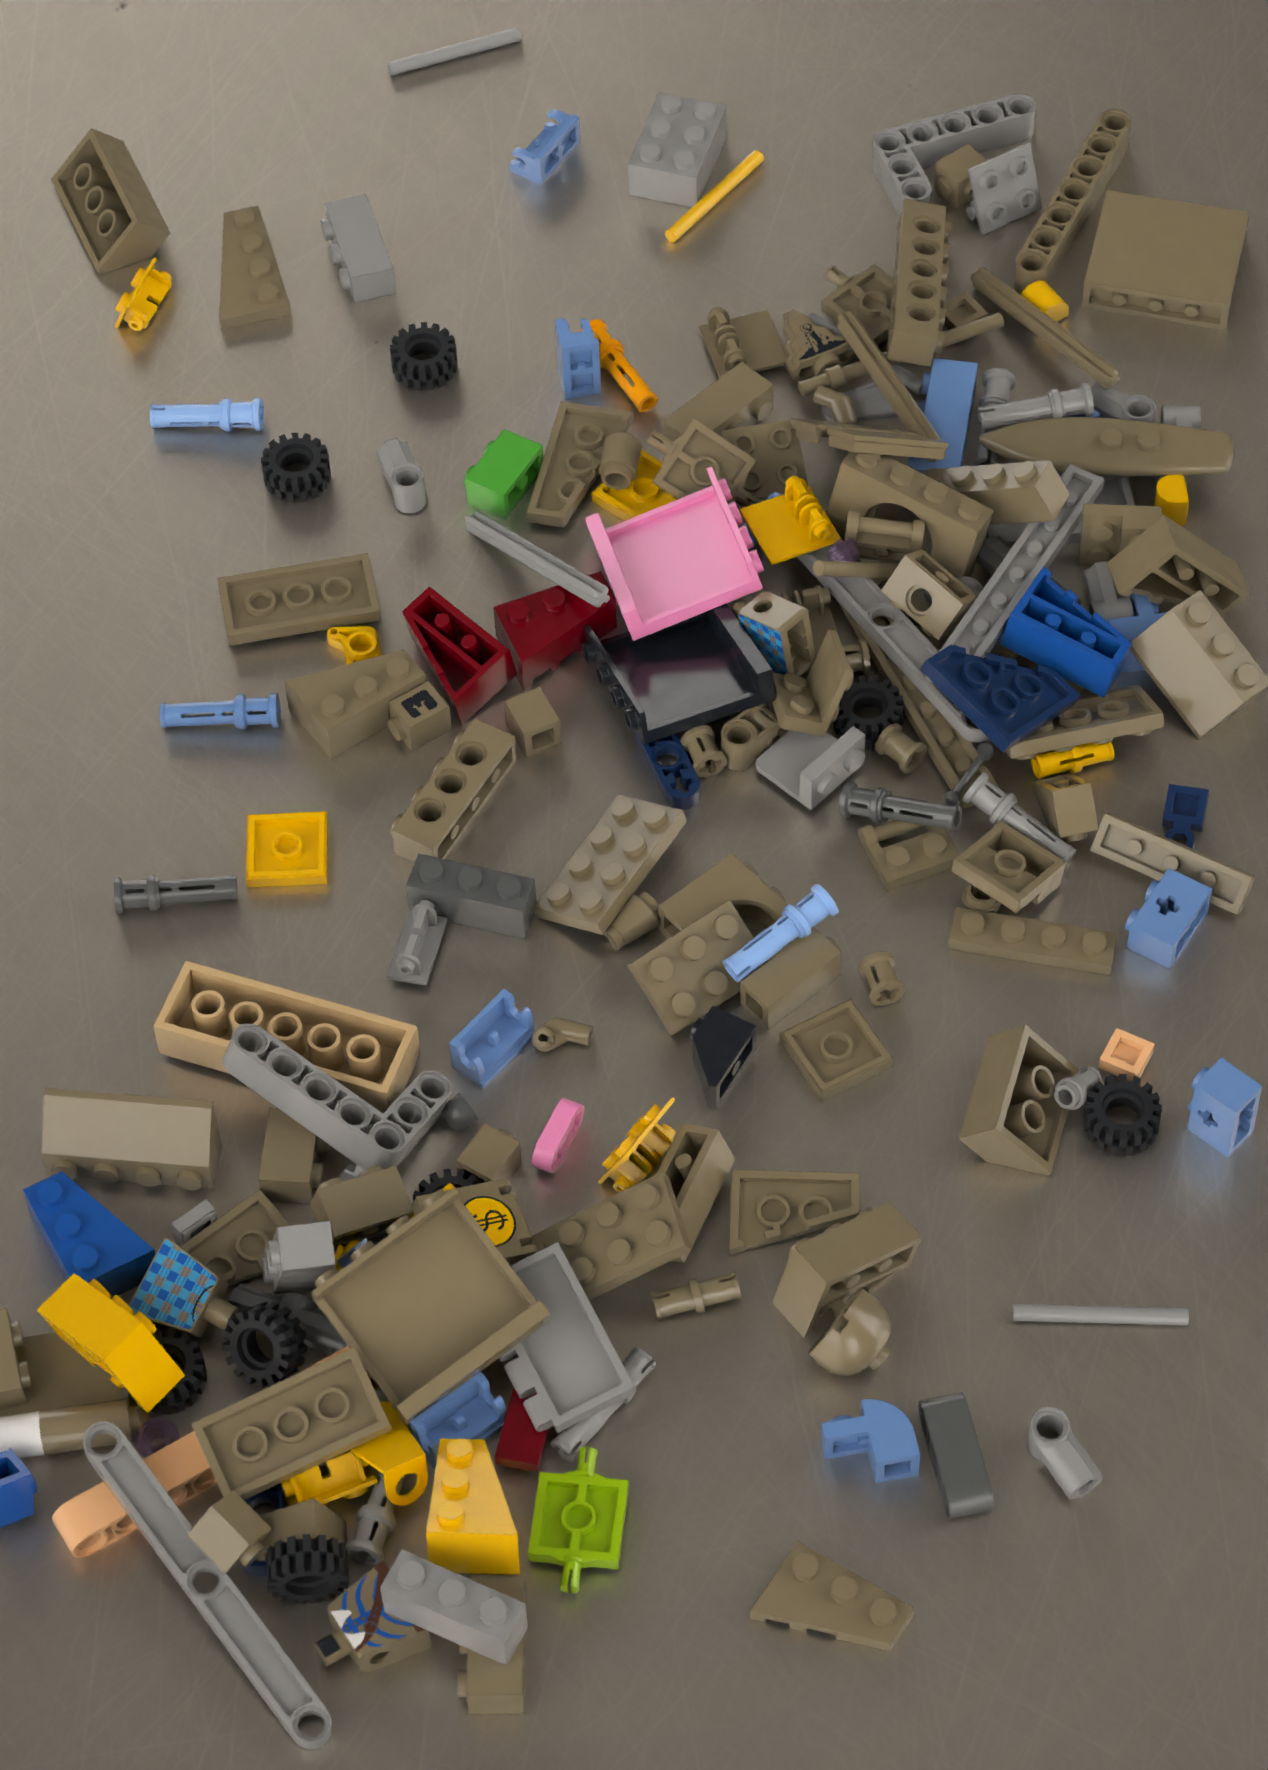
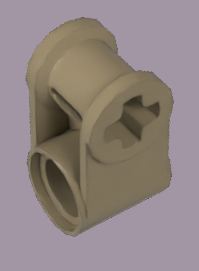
[720,703,789,771]

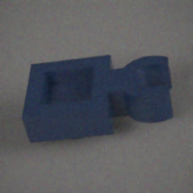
[1162,784,1209,849]

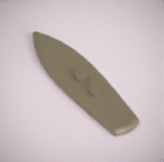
[978,417,1234,476]

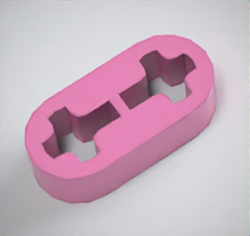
[532,1098,584,1173]

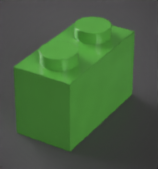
[464,429,543,520]

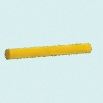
[665,150,764,242]

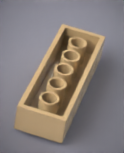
[153,961,421,1114]

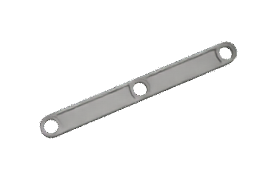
[797,543,989,742]
[83,1421,332,1750]

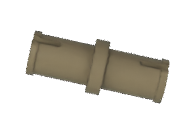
[651,1271,742,1320]

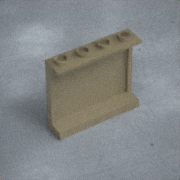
[1082,190,1250,330]
[312,1187,550,1426]

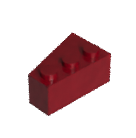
[493,571,617,691]
[402,586,517,726]

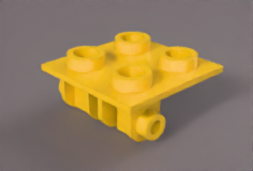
[740,476,841,565]
[597,1097,676,1193]

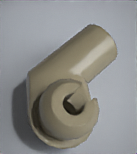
[813,385,858,424]
[532,1017,593,1052]

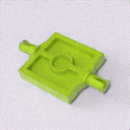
[528,1446,629,1594]

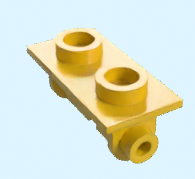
[115,257,172,331]
[281,1451,378,1506]

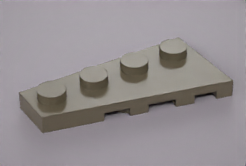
[219,205,291,330]

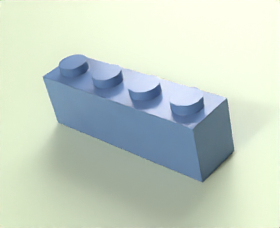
[908,358,978,474]

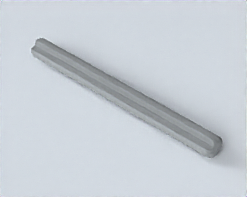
[465,511,610,607]

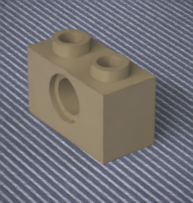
[881,549,978,640]

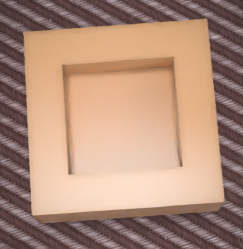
[1098,1028,1155,1082]

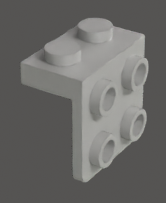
[756,726,865,810]

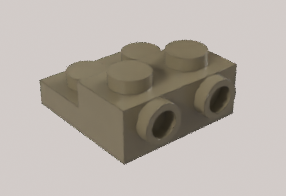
[1078,504,1161,566]
[951,821,1066,913]

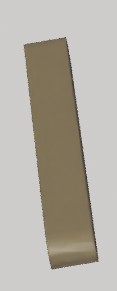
[1014,109,1131,295]

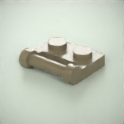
[843,511,925,563]
[858,820,960,891]

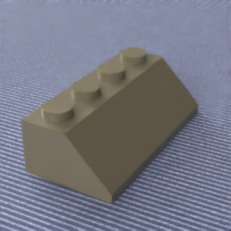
[51,128,171,274]
[42,1088,222,1191]

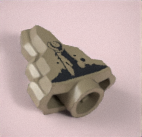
[783,310,856,382]

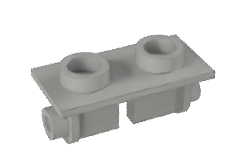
[387,900,448,986]

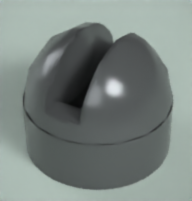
[442,1093,479,1131]

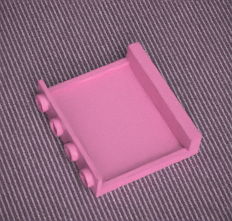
[584,466,764,641]

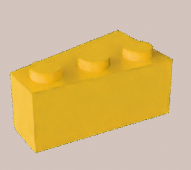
[37,1273,185,1413]
[426,1438,520,1575]

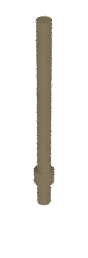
[798,313,1005,396]

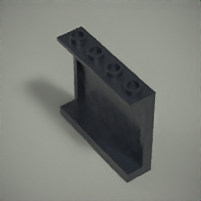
[581,603,776,744]

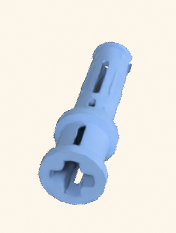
[150,398,264,432]
[722,883,839,982]

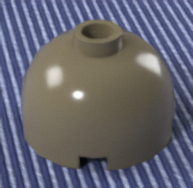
[808,1288,891,1376]

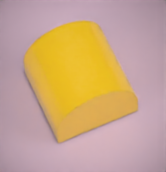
[1021,280,1069,322]
[1154,475,1189,527]

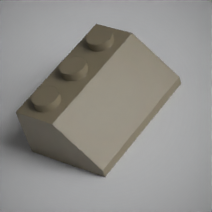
[1130,590,1268,739]
[959,1025,1079,1176]

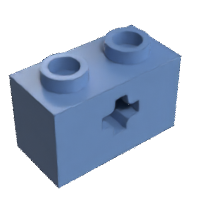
[1125,868,1212,969]
[1187,1057,1262,1158]

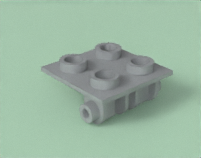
[966,143,1042,235]

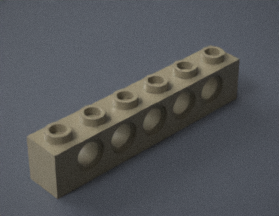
[887,199,951,367]

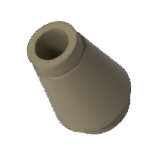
[604,891,660,949]

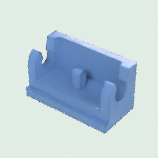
[509,109,580,185]
[555,318,601,400]
[449,989,535,1089]
[410,1372,506,1469]

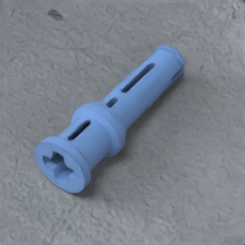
[160,693,281,729]

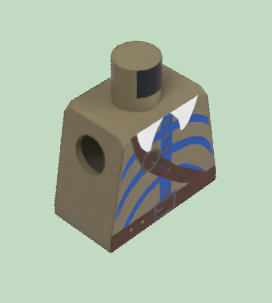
[314,1561,432,1673]

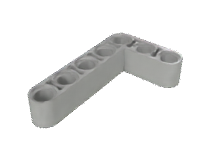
[872,93,1036,217]
[223,1023,452,1170]

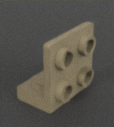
[771,630,853,737]

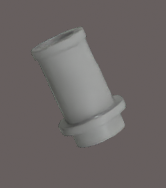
[1054,1066,1102,1110]

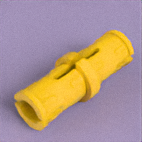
[1031,741,1115,779]

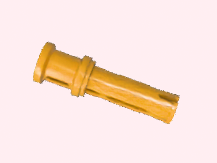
[578,319,658,413]

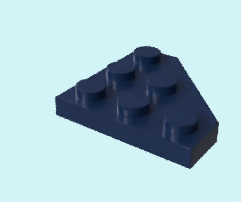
[920,644,1080,753]

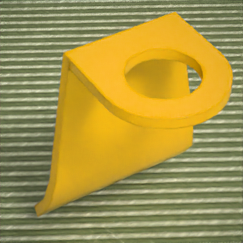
[349,1401,428,1506]

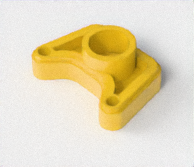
[327,626,382,665]

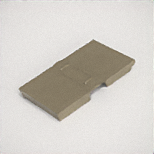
[790,418,948,460]

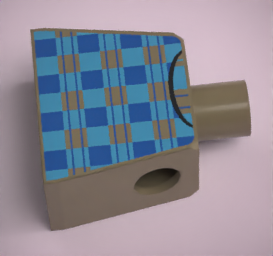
[731,591,816,676]
[128,1237,240,1338]

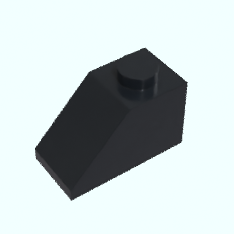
[689,1006,757,1110]

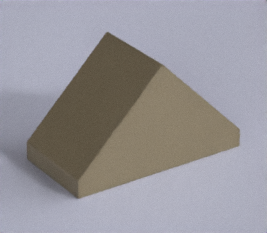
[258,1498,347,1561]

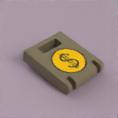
[411,1179,538,1266]

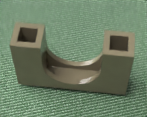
[826,452,994,578]
[658,853,842,1030]

